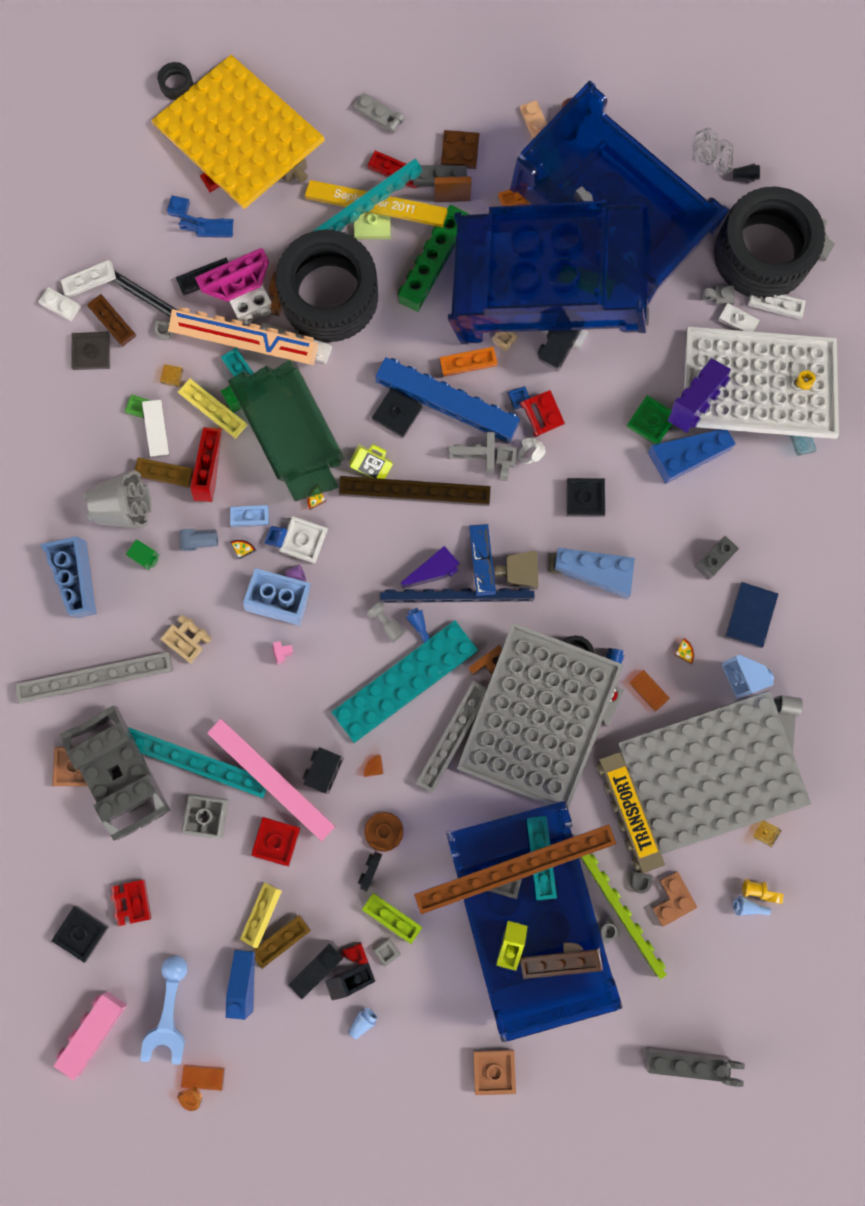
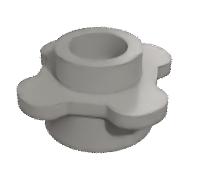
[596,919,620,944]

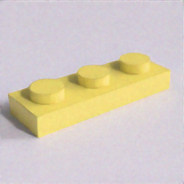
[240,882,282,948]

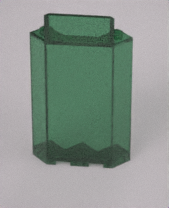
[228,360,345,502]

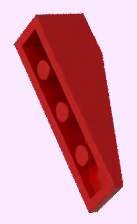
[190,427,222,502]

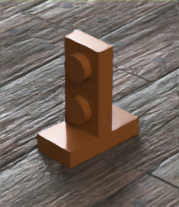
[468,645,502,675]

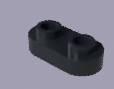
[358,851,383,892]

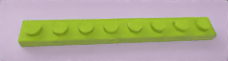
[570,835,667,980]

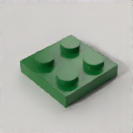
[626,395,672,445]

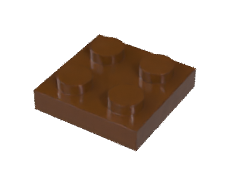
[441,130,480,169]

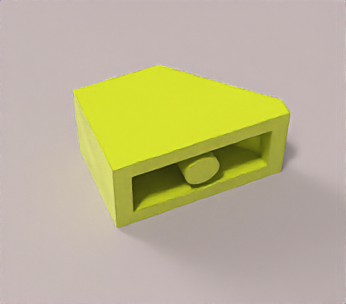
[496,921,528,971]

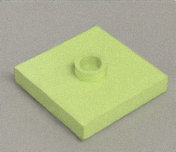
[354,212,391,240]

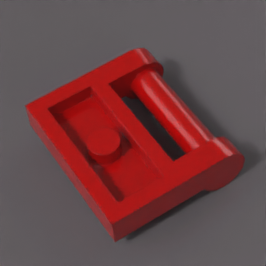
[520,390,565,437]

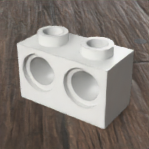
[229,285,274,325]

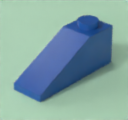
[225,949,255,1020]

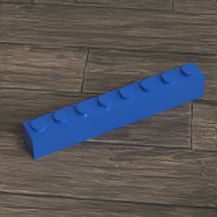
[376,357,520,444]

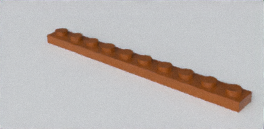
[414,824,616,914]

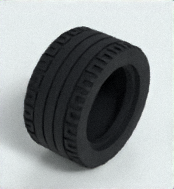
[714,186,826,299]
[275,229,379,342]

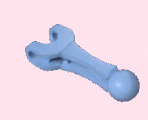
[140,955,188,1065]

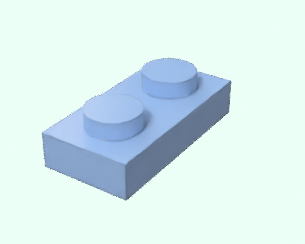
[230,505,269,527]

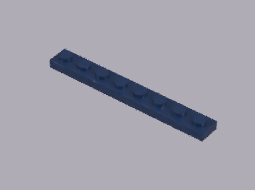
[380,588,535,603]

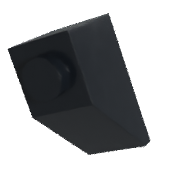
[325,962,375,1001]

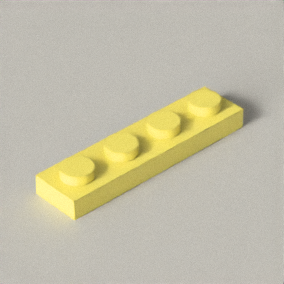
[178,379,248,439]

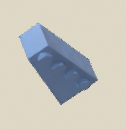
[41,536,97,618]
[554,548,635,599]

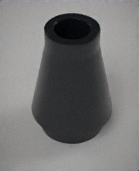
[733,163,760,182]

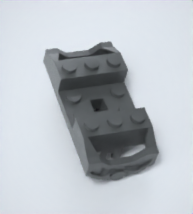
[60,705,171,841]

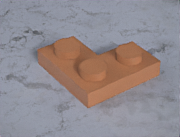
[652,871,698,927]

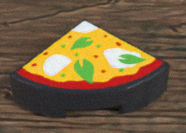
[231,540,257,559]

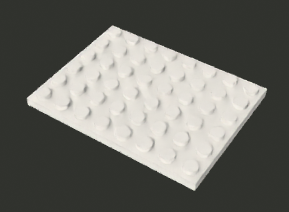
[684,327,839,439]

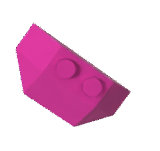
[195,248,269,302]

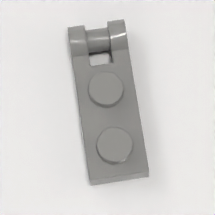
[354,93,405,134]

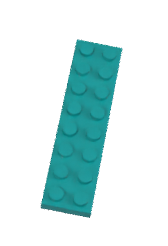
[331,620,478,744]

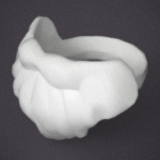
[518,437,546,464]

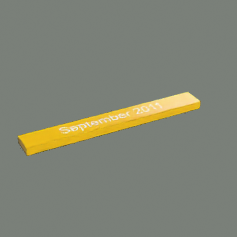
[305,180,448,228]

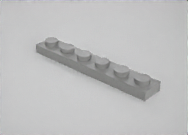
[416,681,487,793]

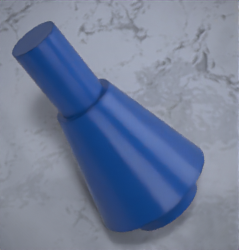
[405,608,430,643]

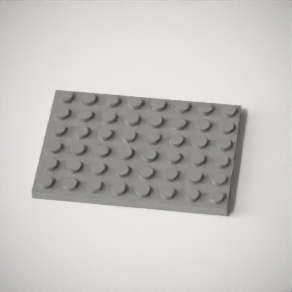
[457,623,623,812]
[618,690,811,855]

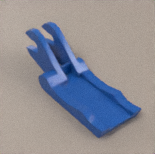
[178,214,234,238]

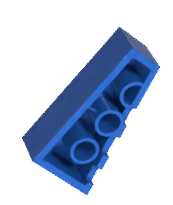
[647,429,736,484]

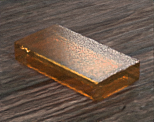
[629,670,670,712]
[181,1064,225,1091]

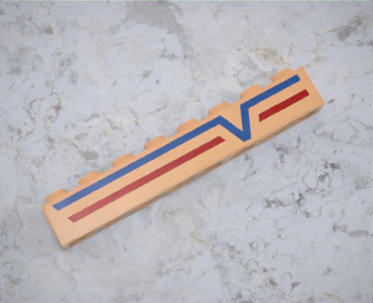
[168,307,319,365]

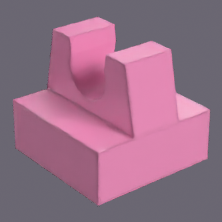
[272,641,293,665]

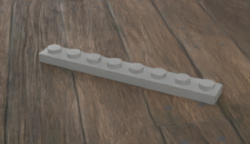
[15,652,173,704]

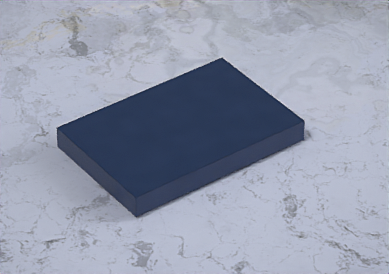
[725,582,779,648]

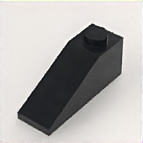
[288,941,345,999]

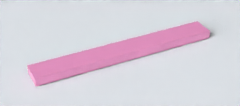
[207,719,336,842]

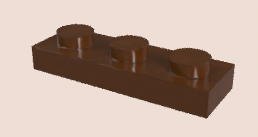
[87,294,137,347]

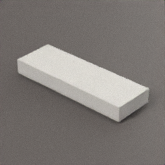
[61,260,116,298]
[747,294,806,320]
[142,400,169,458]

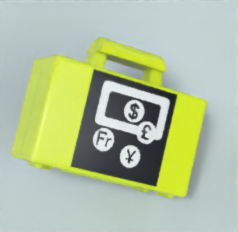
[349,444,393,479]

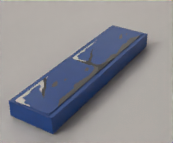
[469,524,496,596]

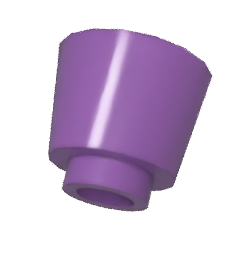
[283,564,307,582]

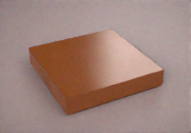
[434,176,472,202]

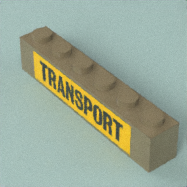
[596,752,665,874]

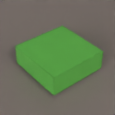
[125,394,149,419]

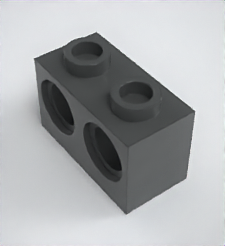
[695,536,739,580]

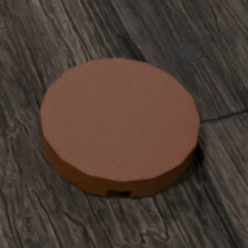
[364,812,404,852]

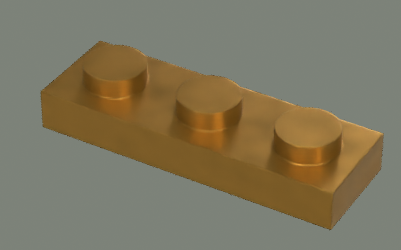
[134,457,194,488]
[253,914,311,969]

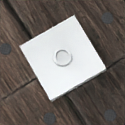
[279,516,328,564]

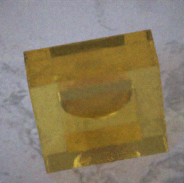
[160,364,183,387]
[753,820,781,848]

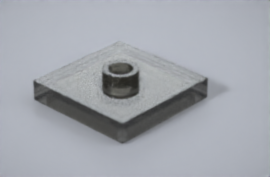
[71,331,110,370]

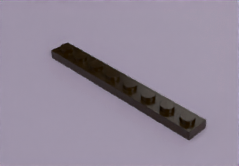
[339,476,491,506]

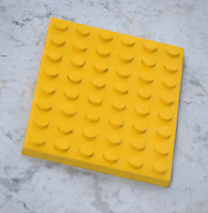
[151,55,325,209]

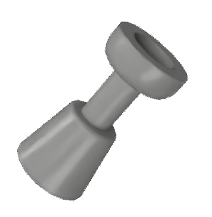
[367,602,406,643]

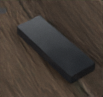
[176,257,228,296]

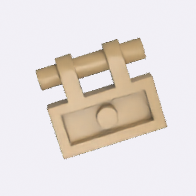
[161,615,212,664]

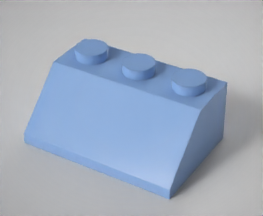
[243,568,311,626]
[721,655,774,699]

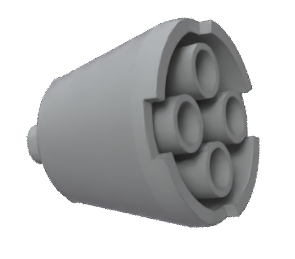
[84,471,152,529]

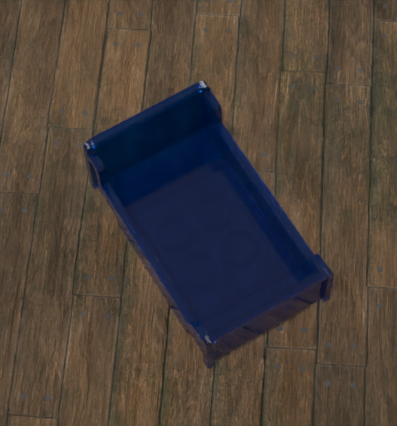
[510,80,730,307]
[448,200,650,345]
[445,800,623,1042]

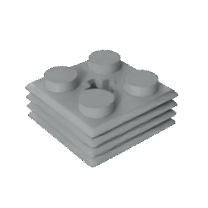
[181,794,229,839]

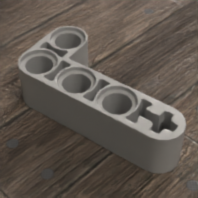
[773,695,803,752]

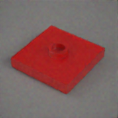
[251,817,301,867]

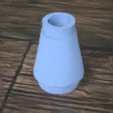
[348,1007,378,1039]

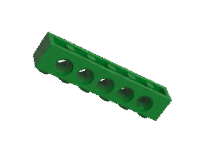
[397,204,469,312]

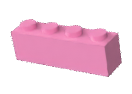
[54,991,127,1081]

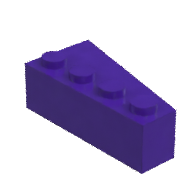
[668,358,731,433]

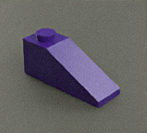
[401,546,459,589]

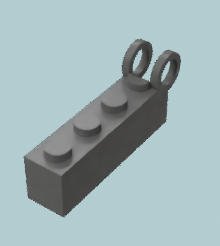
[644,1047,745,1087]

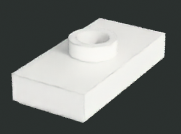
[718,303,760,332]

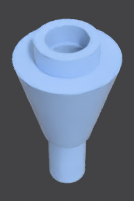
[733,896,771,916]

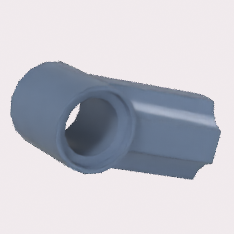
[179,529,218,551]

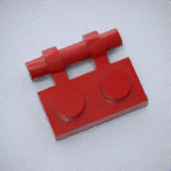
[110,879,152,927]

